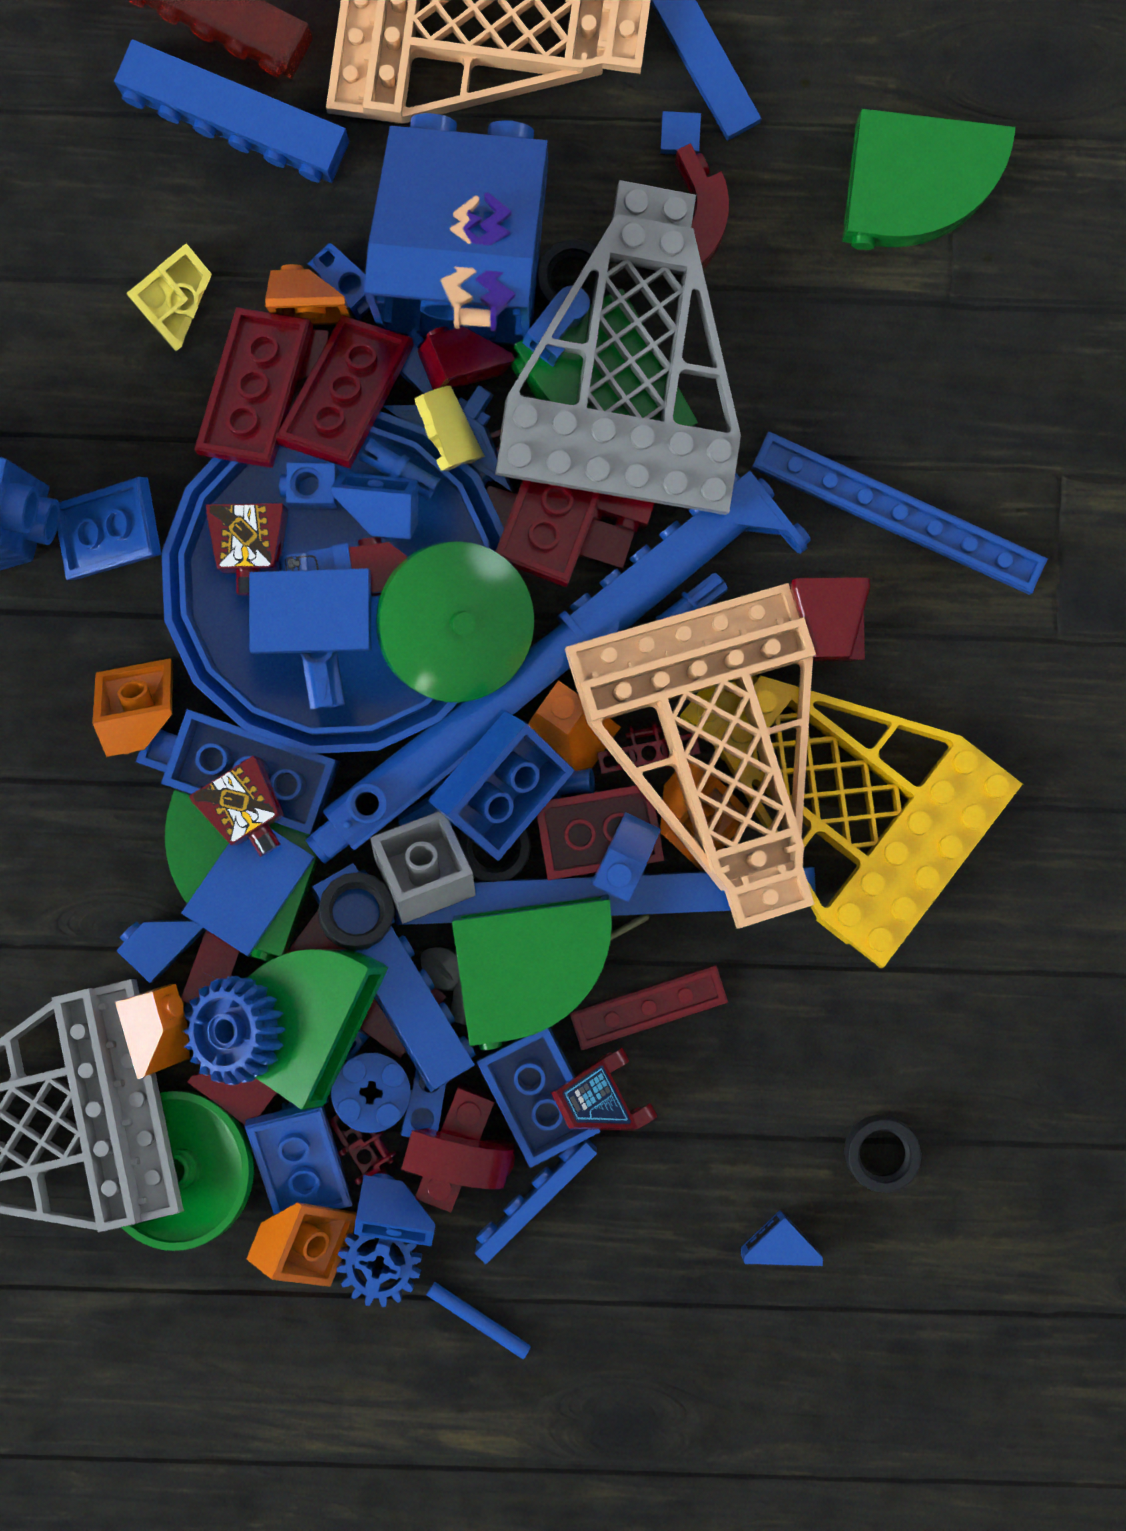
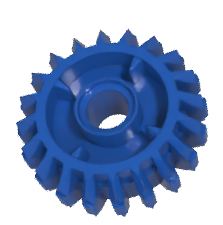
[182,976,286,1085]

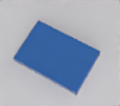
[57,477,162,580]
[249,568,372,654]
[181,830,315,957]
[245,1106,353,1215]

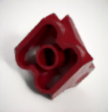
[789,578,870,661]

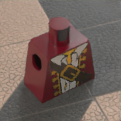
[206,503,288,596]
[188,756,284,857]

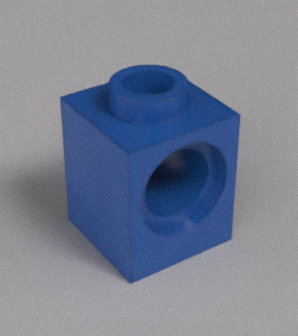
[279,463,339,510]

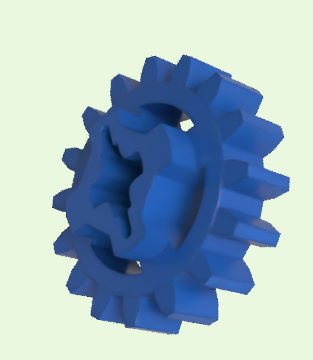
[337,1233,422,1307]

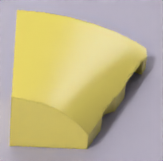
[126,243,212,351]
[414,386,485,471]

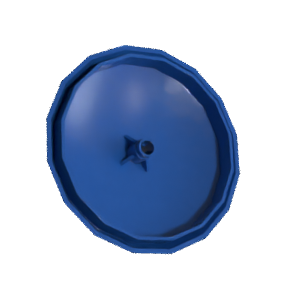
[161,410,504,754]

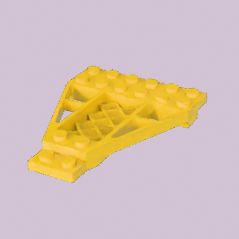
[680,675,1022,968]

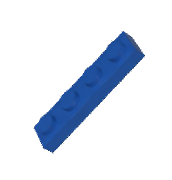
[475,1139,597,1264]

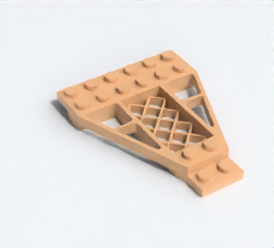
[326,0,651,124]
[564,583,816,929]

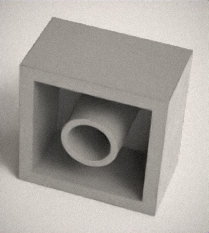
[370,812,476,924]

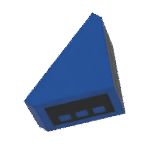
[741,1210,823,1266]

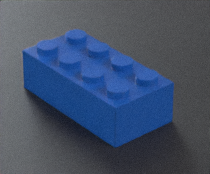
[161,709,341,834]

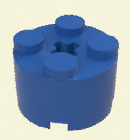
[331,1053,411,1133]

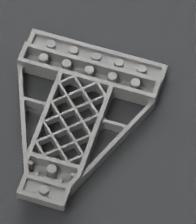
[495,180,741,515]
[0,979,184,1232]

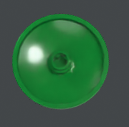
[376,541,534,702]
[121,1090,254,1251]

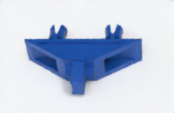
[383,386,515,492]

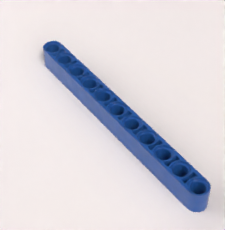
[395,867,816,925]

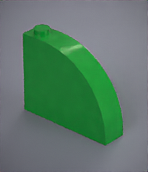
[842,109,1016,250]
[511,288,698,427]
[165,790,320,962]
[452,895,612,1050]
[233,949,389,1110]

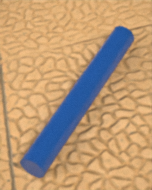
[426,1282,531,1359]

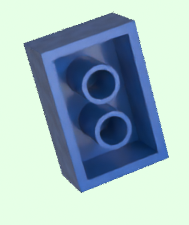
[428,711,575,861]
[477,1027,600,1168]

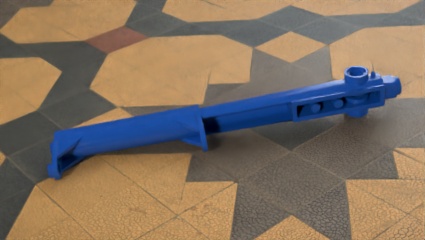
[305,471,811,864]

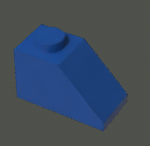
[331,472,419,542]
[591,812,661,902]
[116,919,206,983]
[354,1174,436,1246]

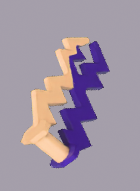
[441,192,515,331]

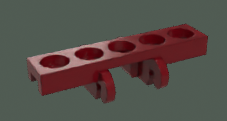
[597,721,700,774]
[328,1114,397,1185]

